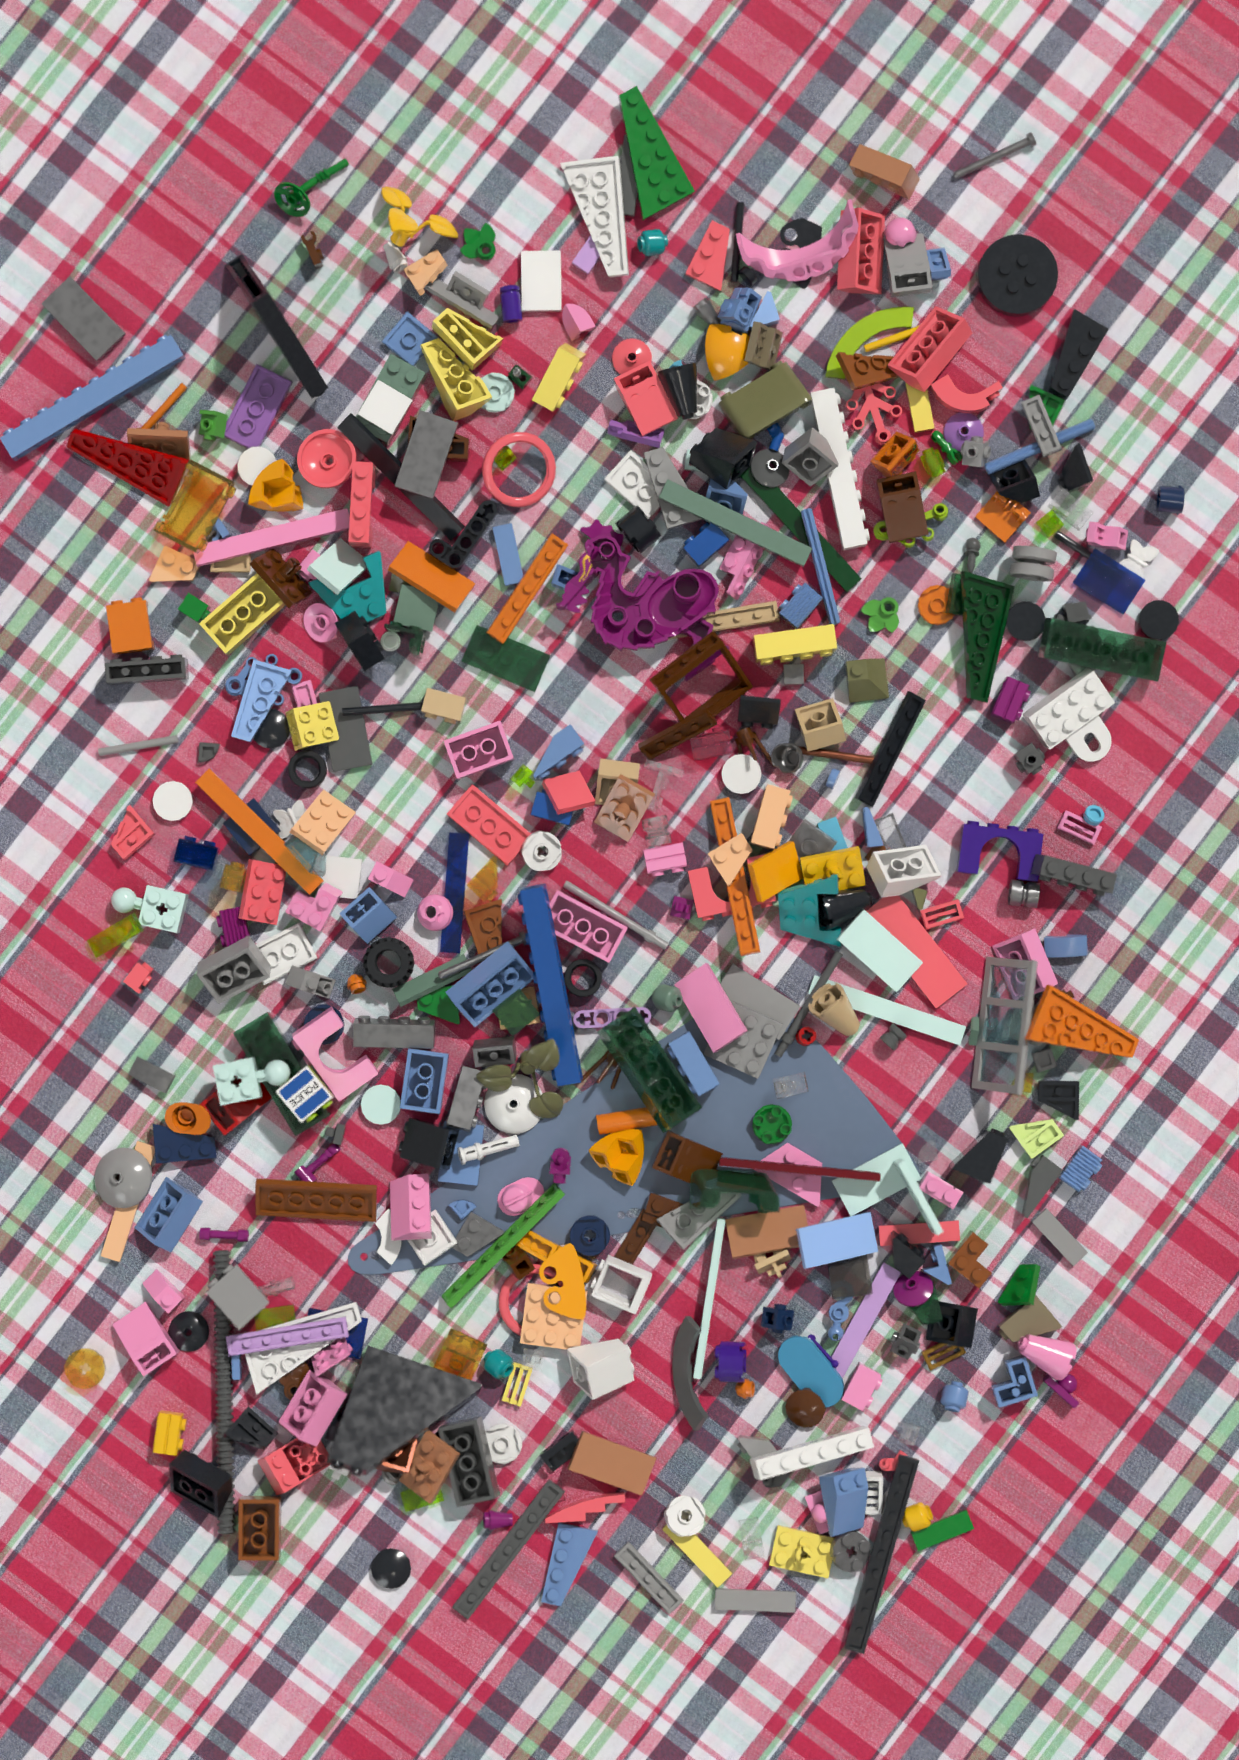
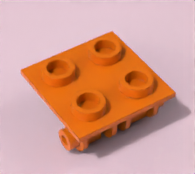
[975,491,1031,543]

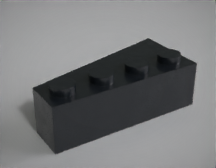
[1048,309,1109,401]

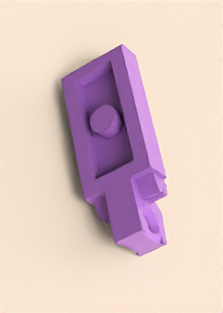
[607,420,665,448]

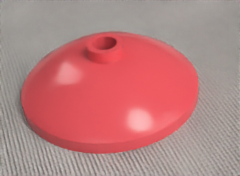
[297,429,357,488]

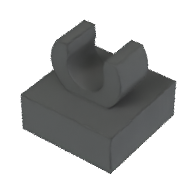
[325,1123,346,1145]

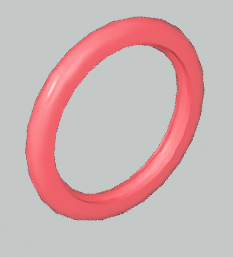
[482,432,556,507]
[498,1264,563,1336]

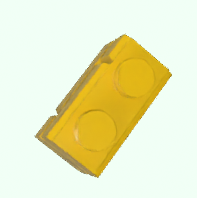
[153,1410,187,1456]

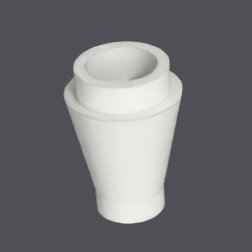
[383,241,408,273]

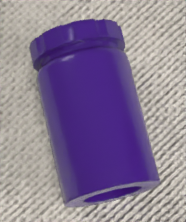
[500,285,523,323]

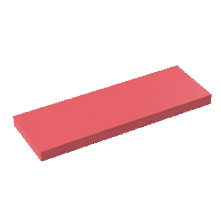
[866,895,967,1008]

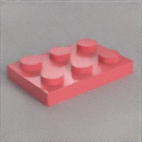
[238,859,286,925]

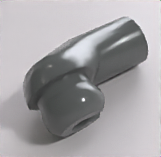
[762,1472,791,1488]

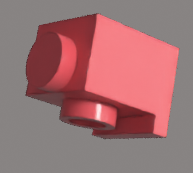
[123,962,154,994]

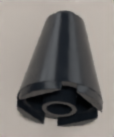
[657,363,697,420]
[818,890,872,931]

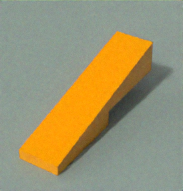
[515,1230,597,1283]

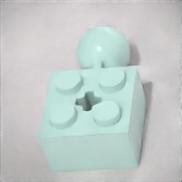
[111,885,189,933]
[212,1057,290,1105]

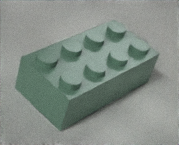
[356,354,427,446]

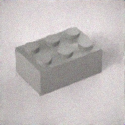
[197,935,270,1004]

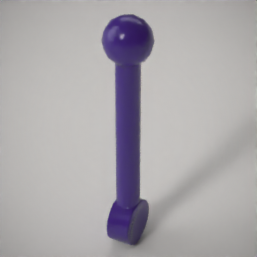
[808,1334,839,1368]

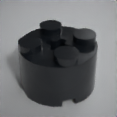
[615,505,662,554]

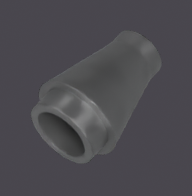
[693,298,721,325]

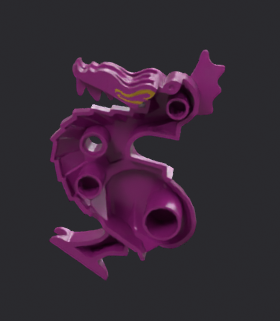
[556,519,730,682]

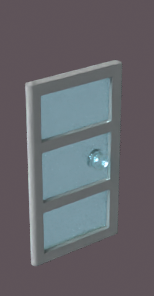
[971,957,1038,1096]

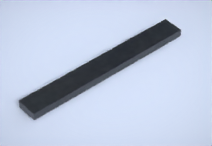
[337,413,465,541]

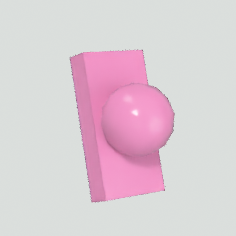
[805,1490,829,1535]

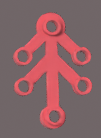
[846,383,902,446]

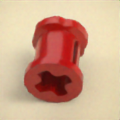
[795,1027,816,1046]

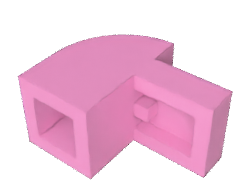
[1086,522,1128,550]

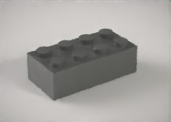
[438,1416,500,1507]

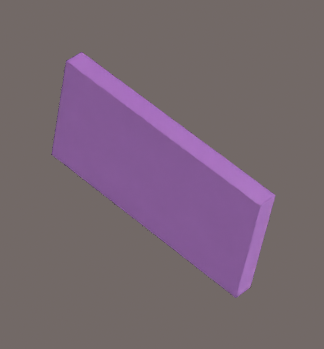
[224,364,293,449]

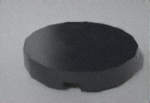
[1139,600,1179,640]
[1006,601,1046,641]

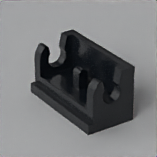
[540,1429,579,1471]

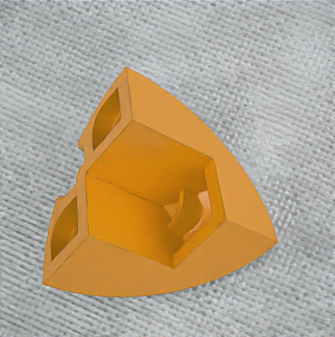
[705,324,750,381]
[248,459,304,512]
[588,1129,644,1186]

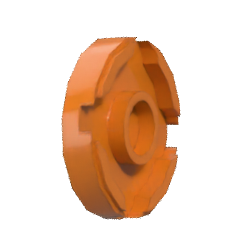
[917,585,958,625]

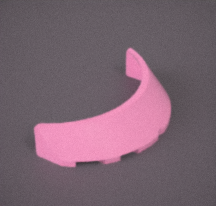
[736,199,859,281]

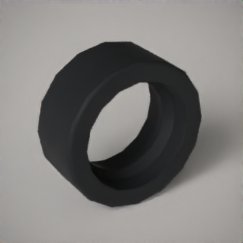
[288,750,327,789]
[564,959,602,997]

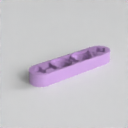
[573,1007,651,1028]

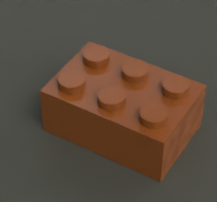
[238,1496,282,1561]

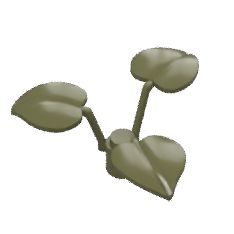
[476,1038,563,1118]

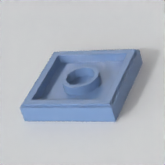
[382,311,438,366]

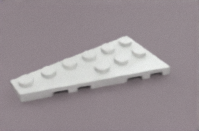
[560,156,629,278]
[245,1301,362,1395]

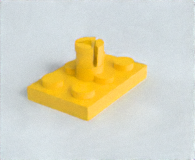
[800,846,866,891]

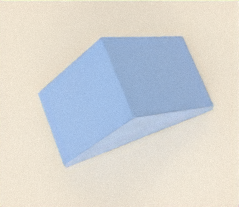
[749,291,780,331]

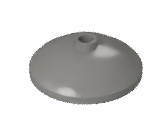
[95,1148,152,1208]

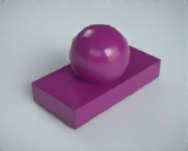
[1043,1374,1079,1408]

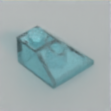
[284,837,326,877]

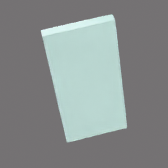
[837,909,923,992]
[832,1143,921,1216]
[894,1159,944,1235]

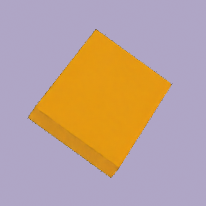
[748,841,803,902]

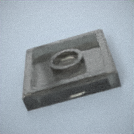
[827,1254,873,1299]

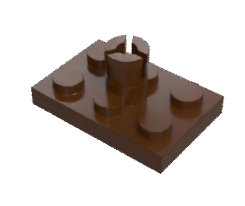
[249,548,313,609]

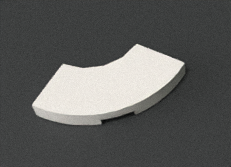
[375,1208,402,1265]

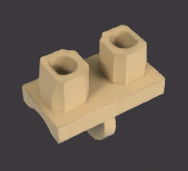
[754,1249,791,1278]

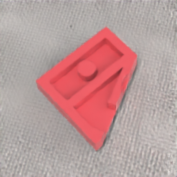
[111,805,155,860]

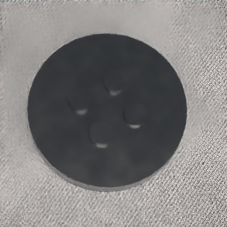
[977,234,1058,317]

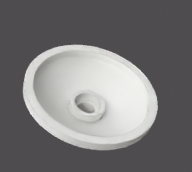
[484,1074,542,1134]

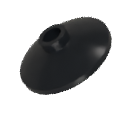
[169,1311,209,1352]

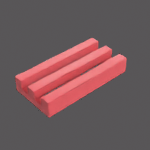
[920,899,964,930]

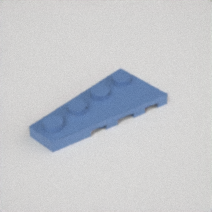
[541,1522,598,1606]

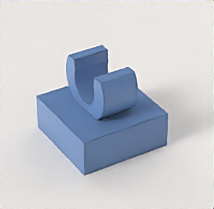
[206,517,231,541]

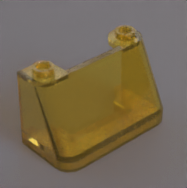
[153,459,236,554]

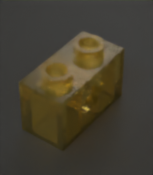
[220,861,247,893]

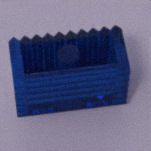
[173,836,220,871]

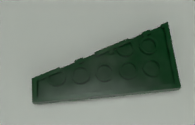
[961,571,1015,703]

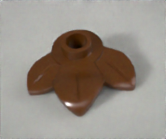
[279,1362,309,1400]

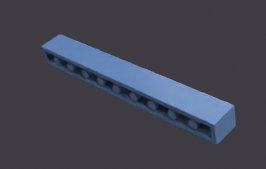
[0,335,186,461]

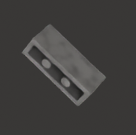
[447,1066,486,1132]

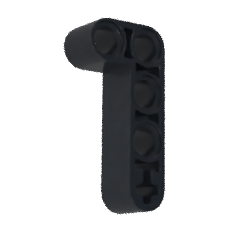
[429,500,498,570]

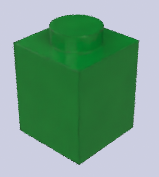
[178,592,211,623]

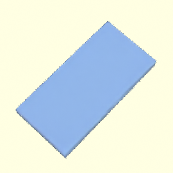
[796,1212,878,1269]

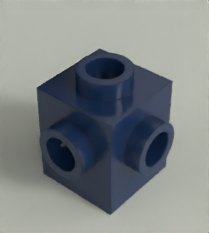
[761,1303,794,1333]

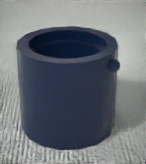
[1156,485,1185,515]

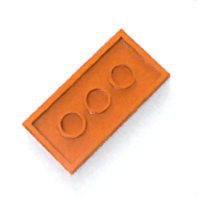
[388,541,476,613]

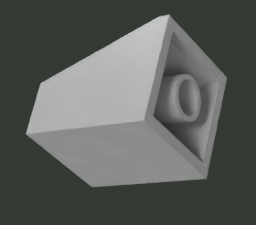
[206,1263,269,1330]

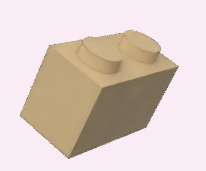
[421,688,467,724]

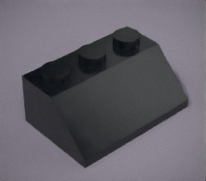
[169,1449,233,1518]

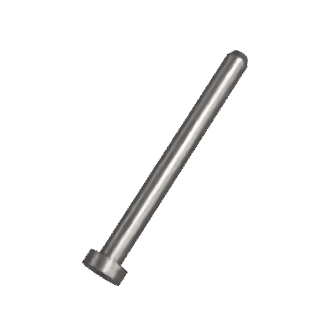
[953,132,1037,179]

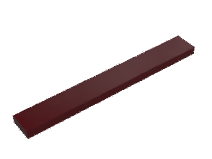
[719,1157,881,1181]

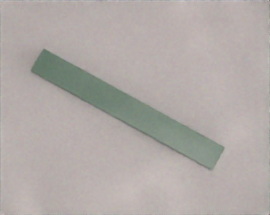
[659,479,812,567]

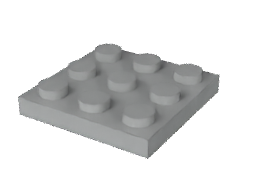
[703,1000,783,1079]

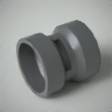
[880,1023,908,1051]

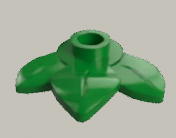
[460,223,496,260]

